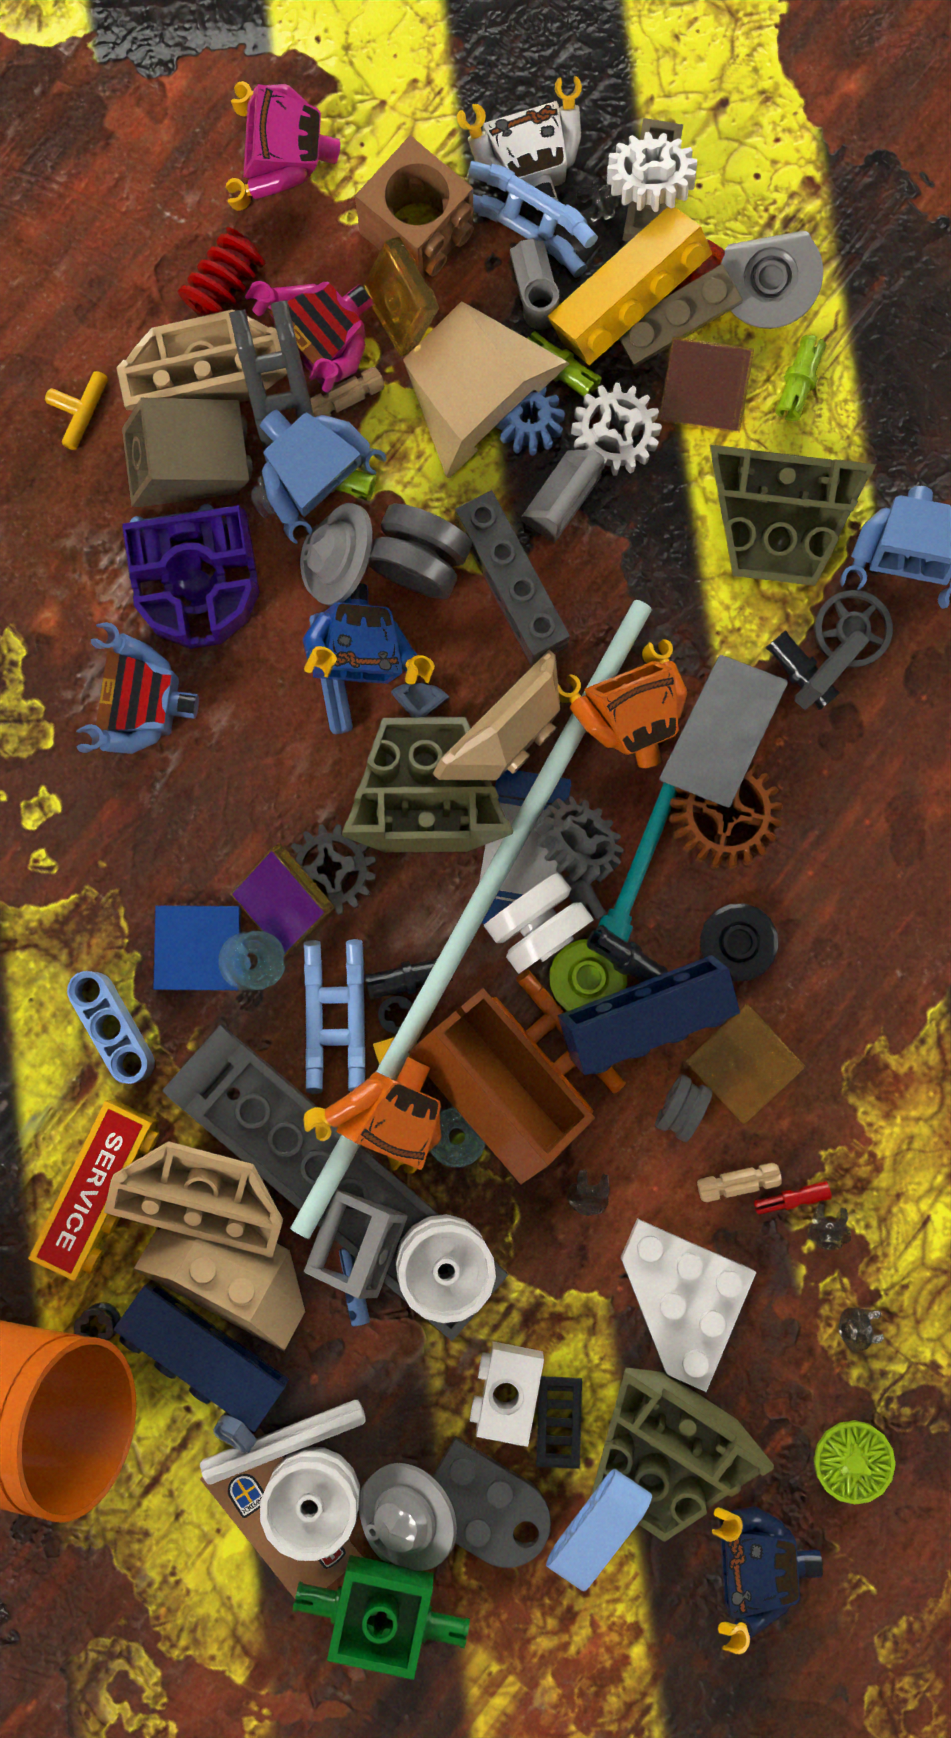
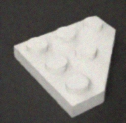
[621,1218,756,1392]

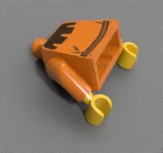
[558,639,687,768]
[303,1057,441,1174]

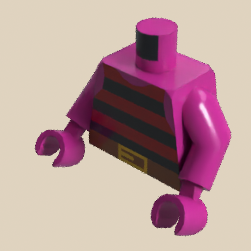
[245,281,373,392]

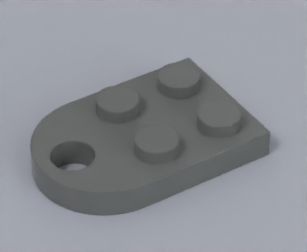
[432,1436,551,1568]

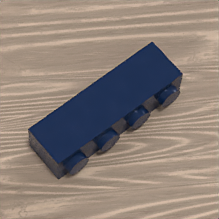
[558,955,740,1076]
[113,1280,289,1432]

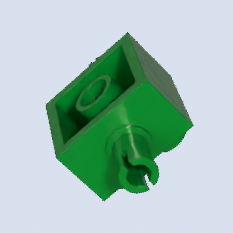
[293,1555,470,1680]

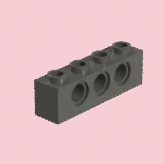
[455,490,570,665]

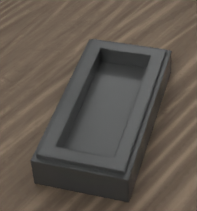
[794,630,870,710]

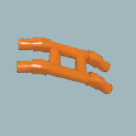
[492,969,626,1114]

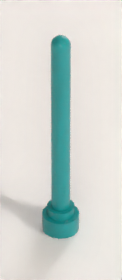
[596,783,678,943]

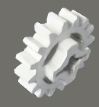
[607,132,697,212]
[571,383,662,476]

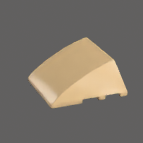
[403,301,570,478]

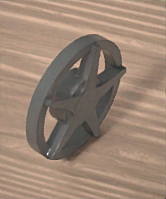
[814,590,893,668]

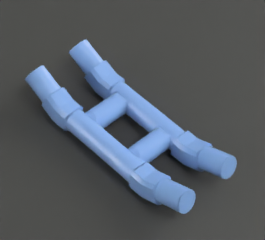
[467,160,598,278]
[304,939,366,1094]

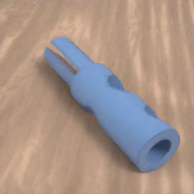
[339,1248,370,1326]

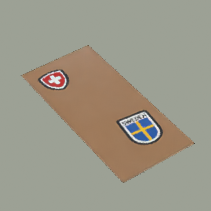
[200,1429,362,1598]

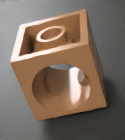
[355,135,474,284]

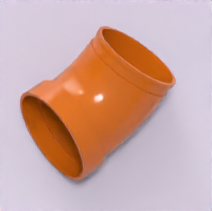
[0,1320,136,1523]

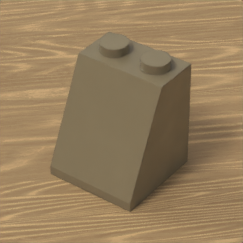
[122,397,252,507]

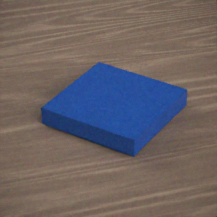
[153,906,241,991]

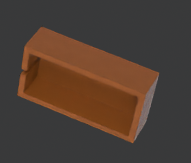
[408,988,595,1185]

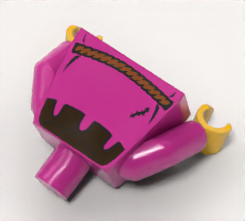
[226,81,340,211]

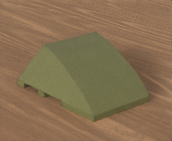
[709,445,877,586]
[342,717,513,853]
[592,1367,774,1542]

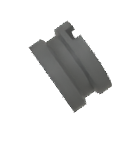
[655,1074,713,1143]

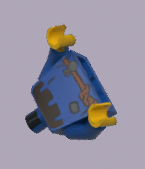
[302,583,435,685]

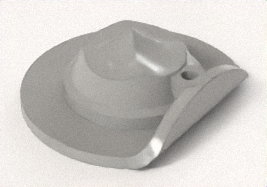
[721,230,823,329]
[300,503,372,606]
[359,1463,457,1571]

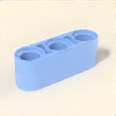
[67,971,155,1084]
[546,1469,652,1592]

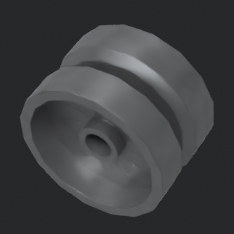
[368,503,472,599]

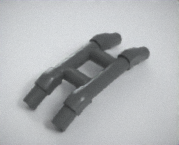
[229,300,314,451]

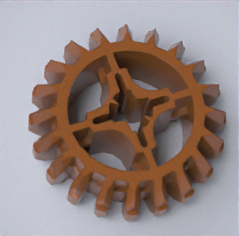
[669,763,783,869]

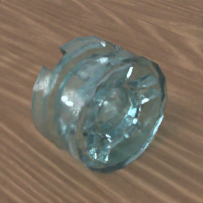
[219,931,285,990]
[431,1106,486,1167]

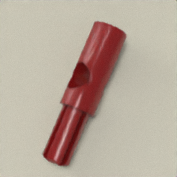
[754,1181,832,1215]

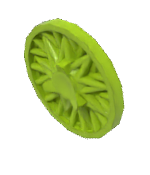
[549,939,627,1011]
[814,1420,896,1505]

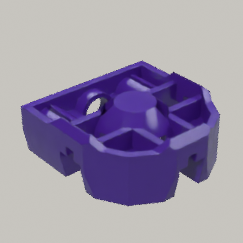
[122,505,260,649]

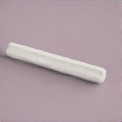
[200,1400,366,1485]

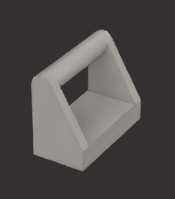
[521,450,605,544]
[304,1189,408,1299]

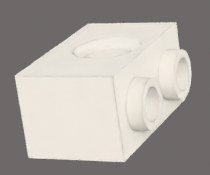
[470,1341,544,1447]

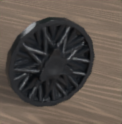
[699,903,778,981]

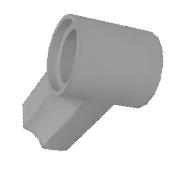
[510,238,559,330]

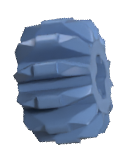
[495,387,565,456]

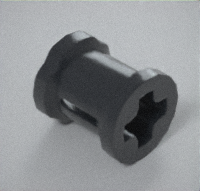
[74,1302,121,1341]

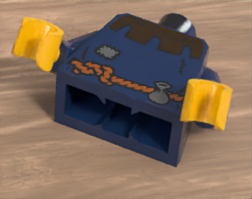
[712,1506,823,1655]

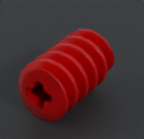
[178,227,266,317]

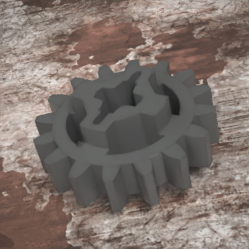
[535,796,623,885]
[285,824,377,916]

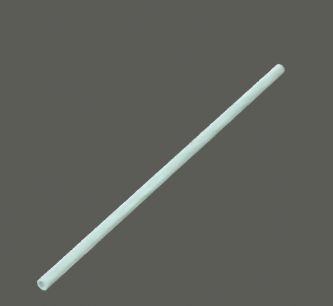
[290,600,652,1239]

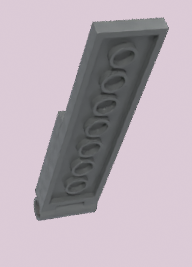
[163,1024,508,1341]

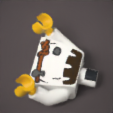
[457,76,582,210]

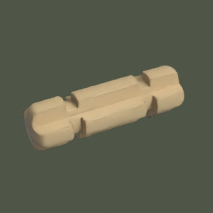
[310,367,385,418]
[697,1163,782,1202]

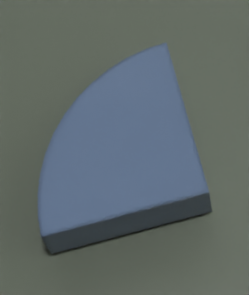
[391,683,449,718]
[213,1415,257,1453]

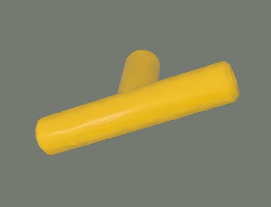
[45,371,108,450]

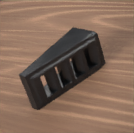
[536,1376,582,1469]

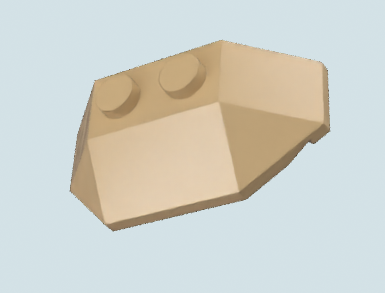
[116,310,287,411]
[433,649,560,780]
[104,1141,283,1257]
[134,1229,305,1351]

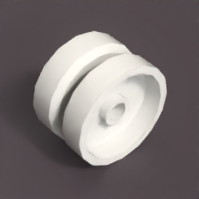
[484,872,594,974]
[395,1214,496,1323]
[260,1447,360,1561]

